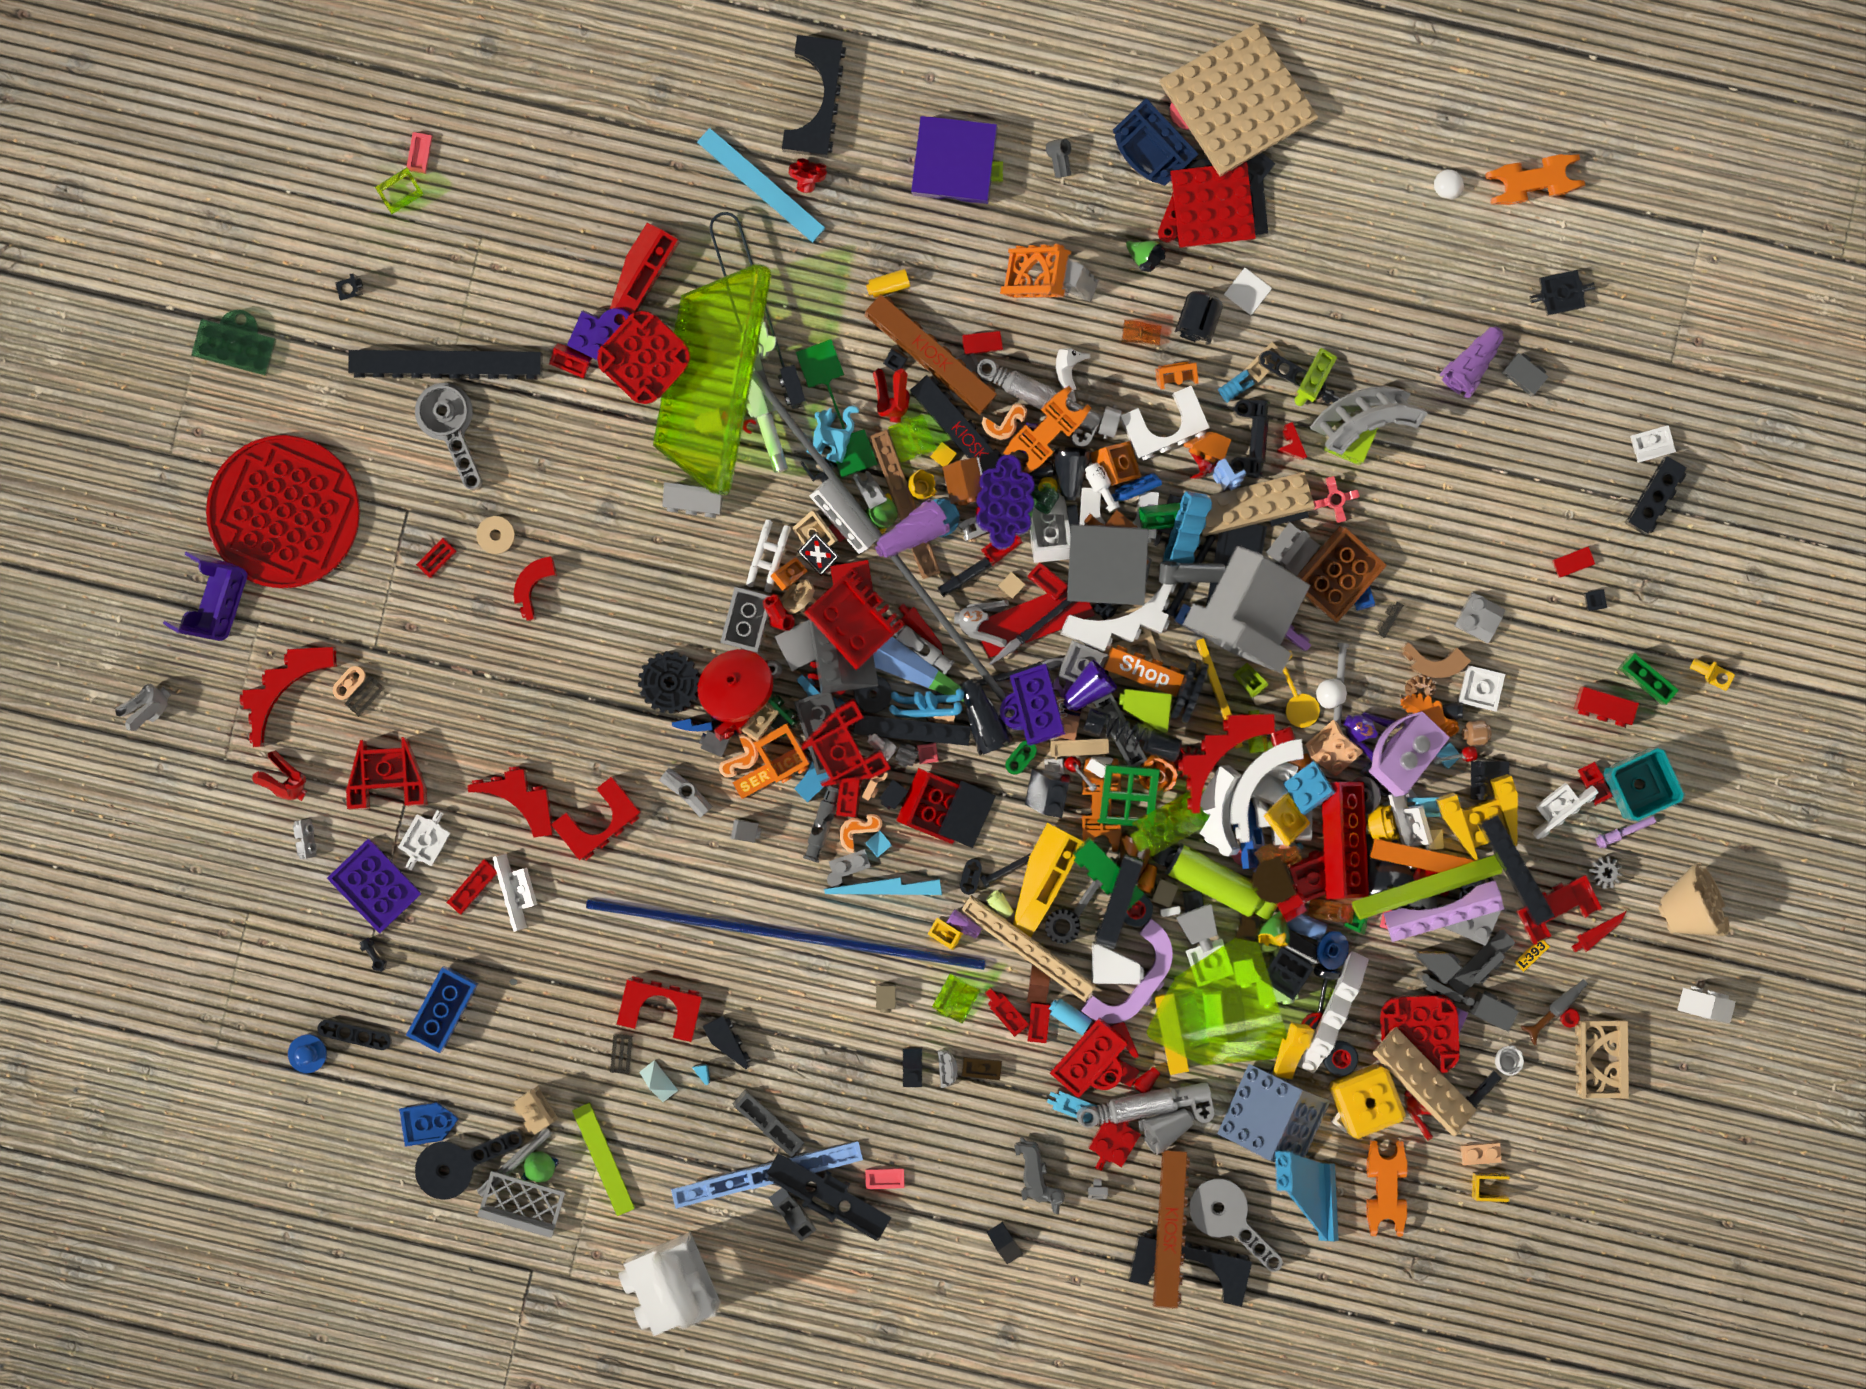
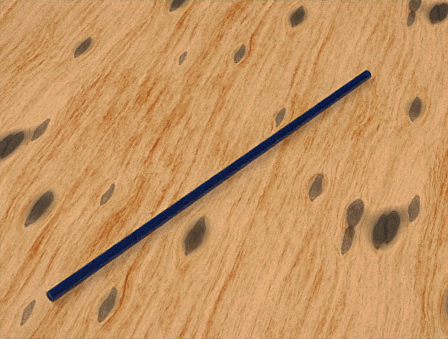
[586,899,985,970]

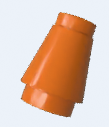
[1136,864,1158,894]

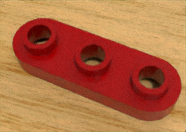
[1158,194,1177,243]

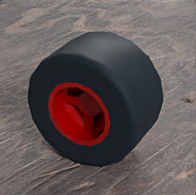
[1124,894,1153,927]
[1323,1040,1359,1076]

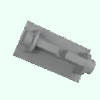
[293,819,317,859]

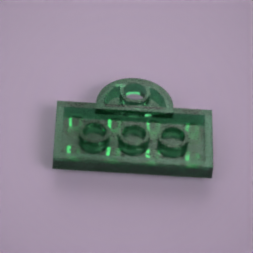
[191,310,276,376]

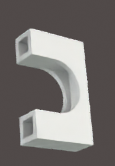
[1120,386,1209,461]
[1079,488,1159,543]

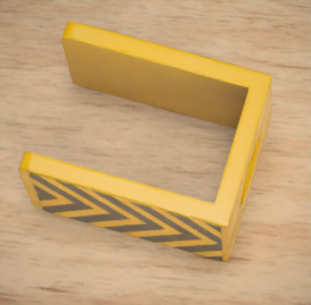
[1472,1173,1510,1202]

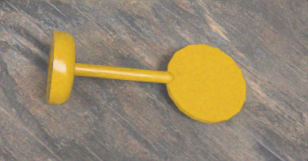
[1283,650,1320,728]

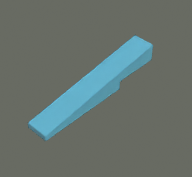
[824,877,942,895]

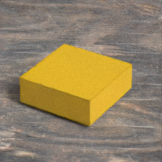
[930,442,957,467]

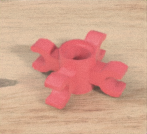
[1313,476,1360,523]

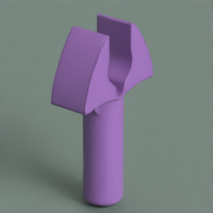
[1053,676,1072,698]

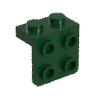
[767,694,800,737]

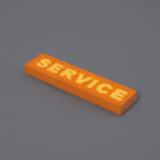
[732,748,802,799]

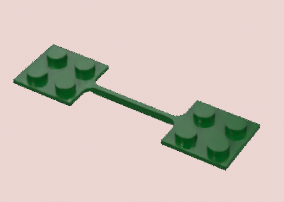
[795,339,878,478]

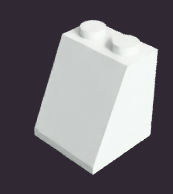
[1092,942,1144,984]

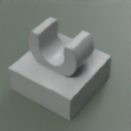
[1088,1179,1108,1199]

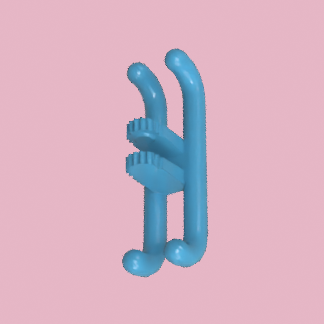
[889,689,964,718]

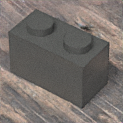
[1502,353,1549,397]

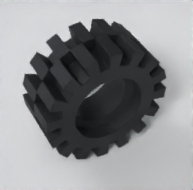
[1045,908,1081,944]

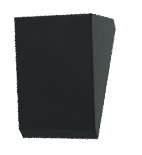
[987,1221,1023,1264]

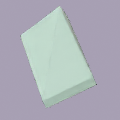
[640,1060,678,1102]

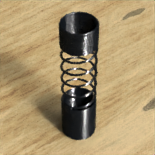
[1083,708,1182,762]

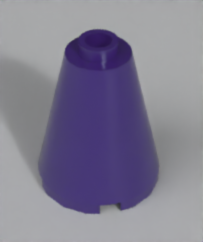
[1063,660,1117,711]

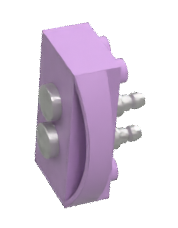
[1369,712,1450,797]

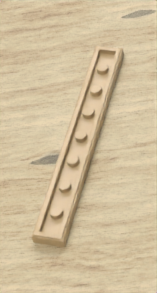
[960,895,1097,1002]

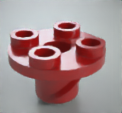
[788,158,827,193]

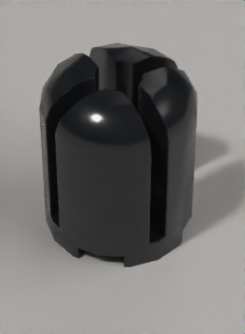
[1175,291,1223,345]

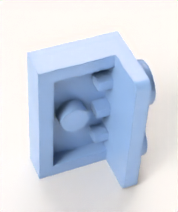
[1213,458,1246,491]

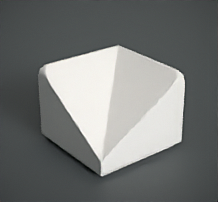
[1086,756,1113,778]

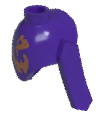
[1343,712,1401,761]

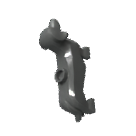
[1014,1137,1065,1215]

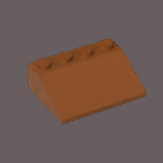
[1296,526,1387,623]

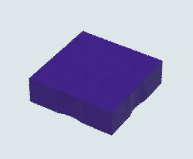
[911,116,998,204]

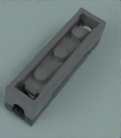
[1093,693,1147,767]

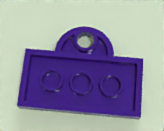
[567,308,631,360]
[1000,663,1066,746]

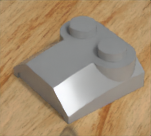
[1454,592,1505,644]

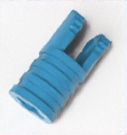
[1218,370,1255,403]

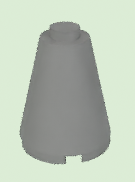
[1138,1108,1194,1155]

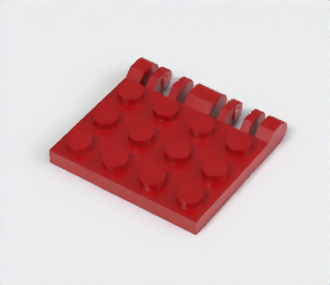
[804,567,905,670]

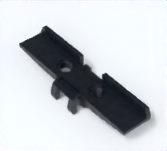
[765,1153,892,1241]

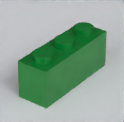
[1618,653,1679,705]

